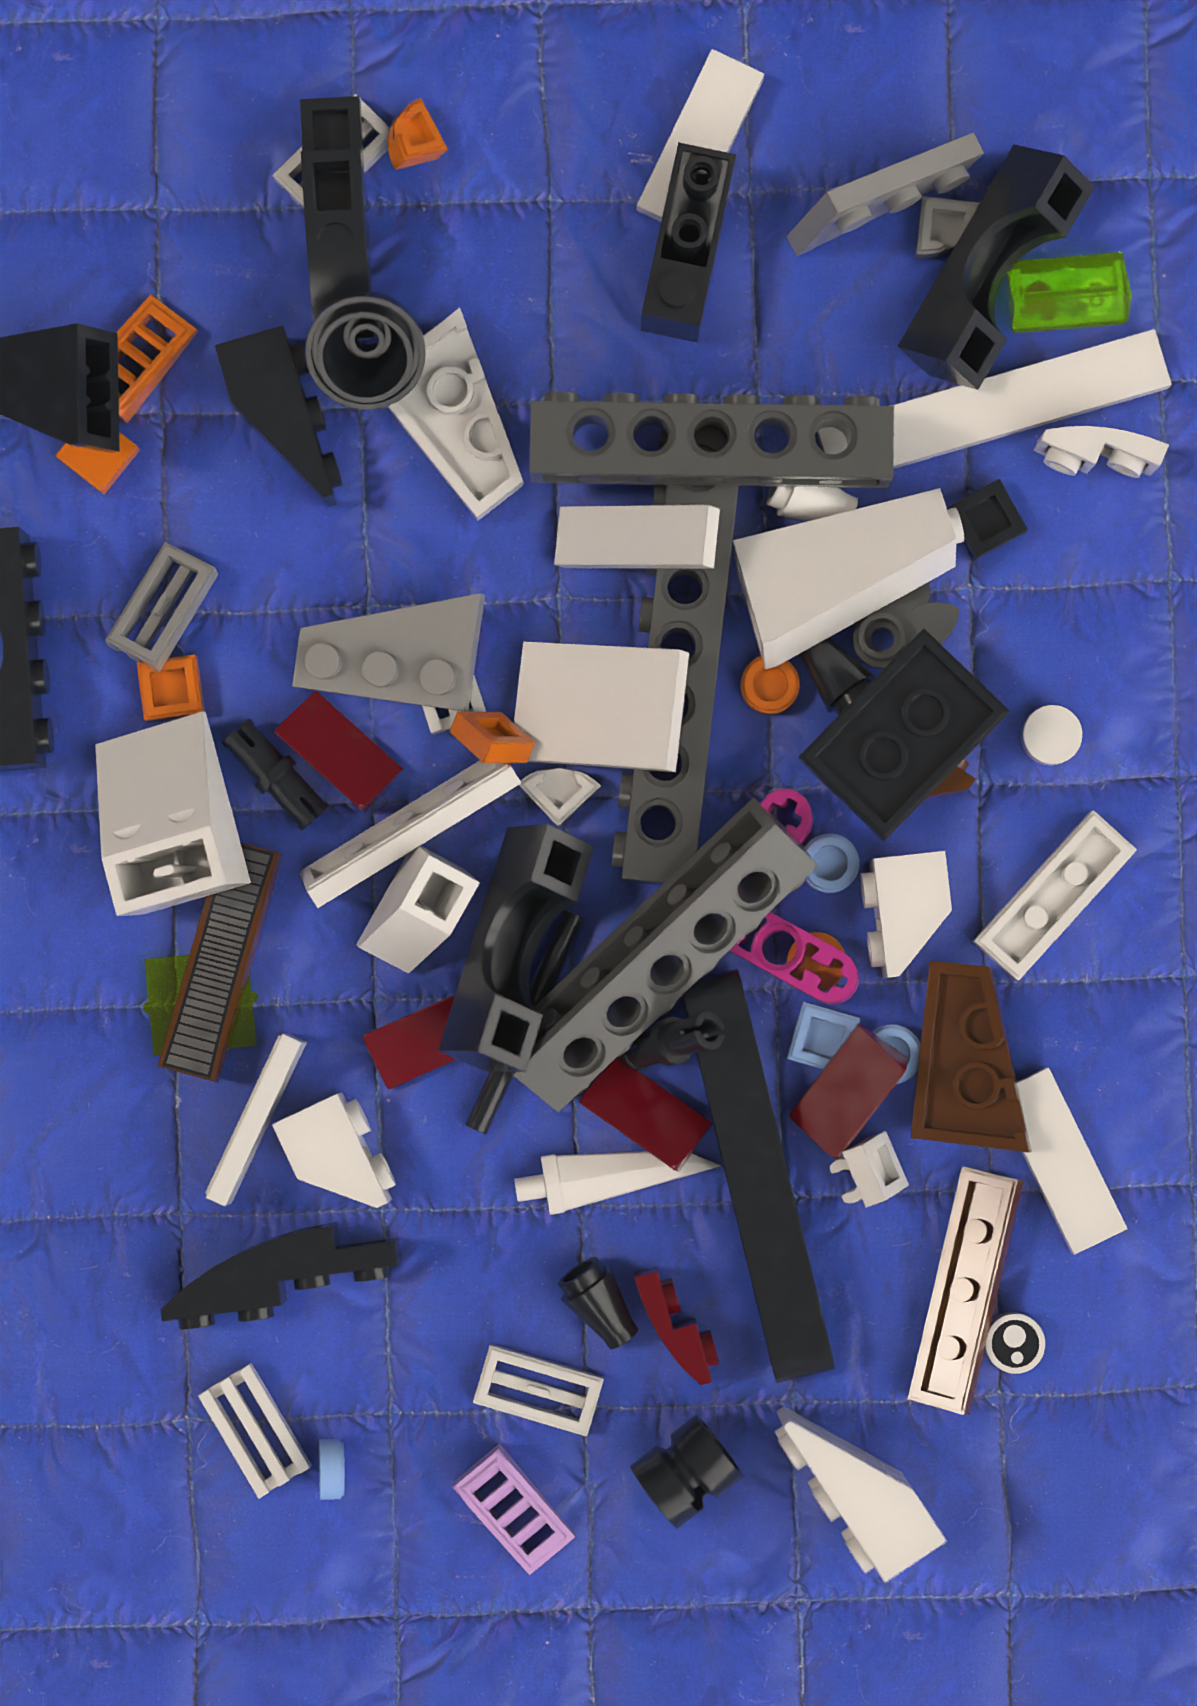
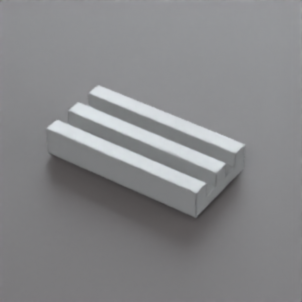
[105,542,218,673]

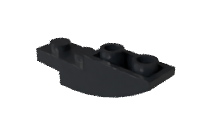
[300,96,375,341]
[160,1222,402,1330]

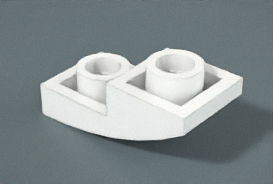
[1033,426,1169,478]

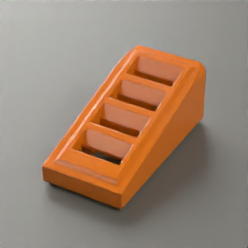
[116,294,198,423]

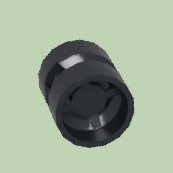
[630,1414,744,1529]

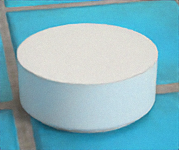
[1021,705,1082,765]

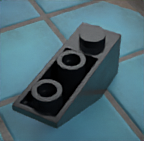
[640,142,736,342]
[215,325,343,507]

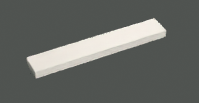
[816,329,1172,469]

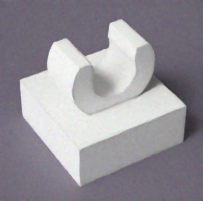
[829,1131,909,1208]

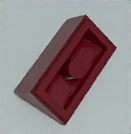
[273,691,404,813]
[362,994,456,1090]
[789,1023,907,1160]
[579,1057,713,1172]

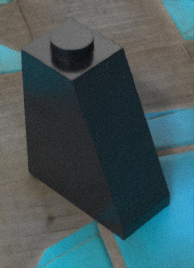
[0,323,120,453]

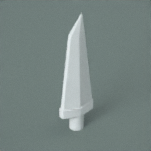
[514,1151,721,1215]

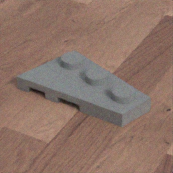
[786,132,984,257]
[292,593,485,712]

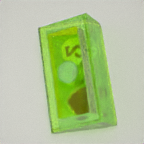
[1006,252,1132,333]

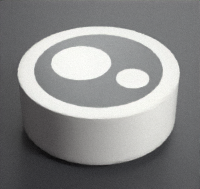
[985,1312,1045,1374]

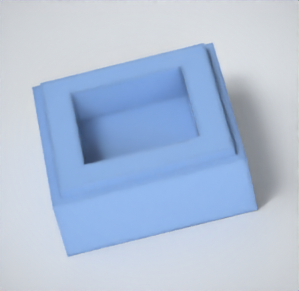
[786,1002,860,1069]

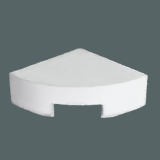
[519,768,601,827]

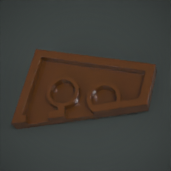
[910,960,1032,1152]

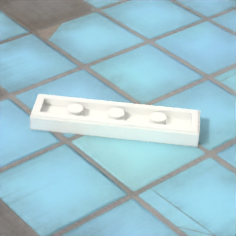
[300,761,521,908]

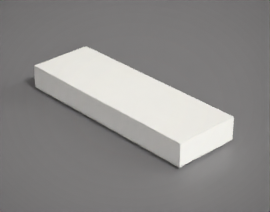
[636,49,765,222]
[554,505,720,568]
[972,810,1137,981]
[205,1033,307,1206]
[1017,1067,1127,1255]

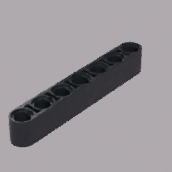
[682,969,835,1383]

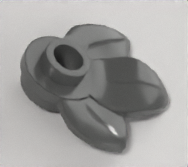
[853,582,959,669]

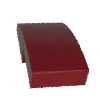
[634,1267,719,1385]

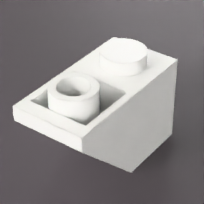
[356,845,480,974]
[860,851,952,978]
[272,1092,396,1208]

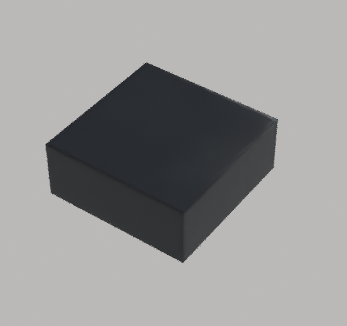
[947,479,1028,561]

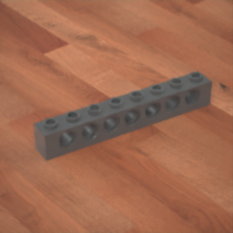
[611,425,739,885]

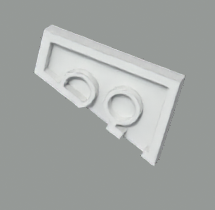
[387,308,524,521]

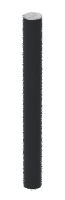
[465,910,586,1135]

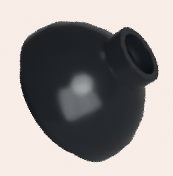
[305,291,426,410]

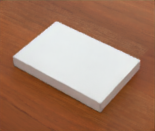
[514,642,689,772]

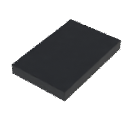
[797,628,1010,842]

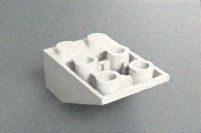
[95,711,251,916]
[774,1406,947,1582]

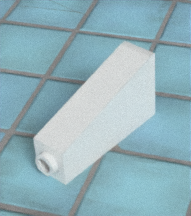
[733,488,964,669]

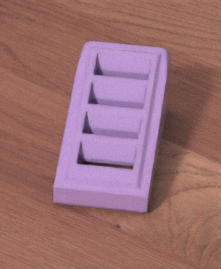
[452,1443,576,1575]

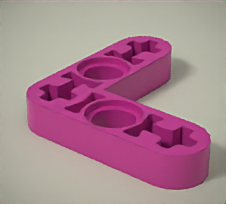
[701,789,859,1005]

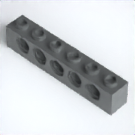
[530,392,894,488]
[511,797,818,1113]

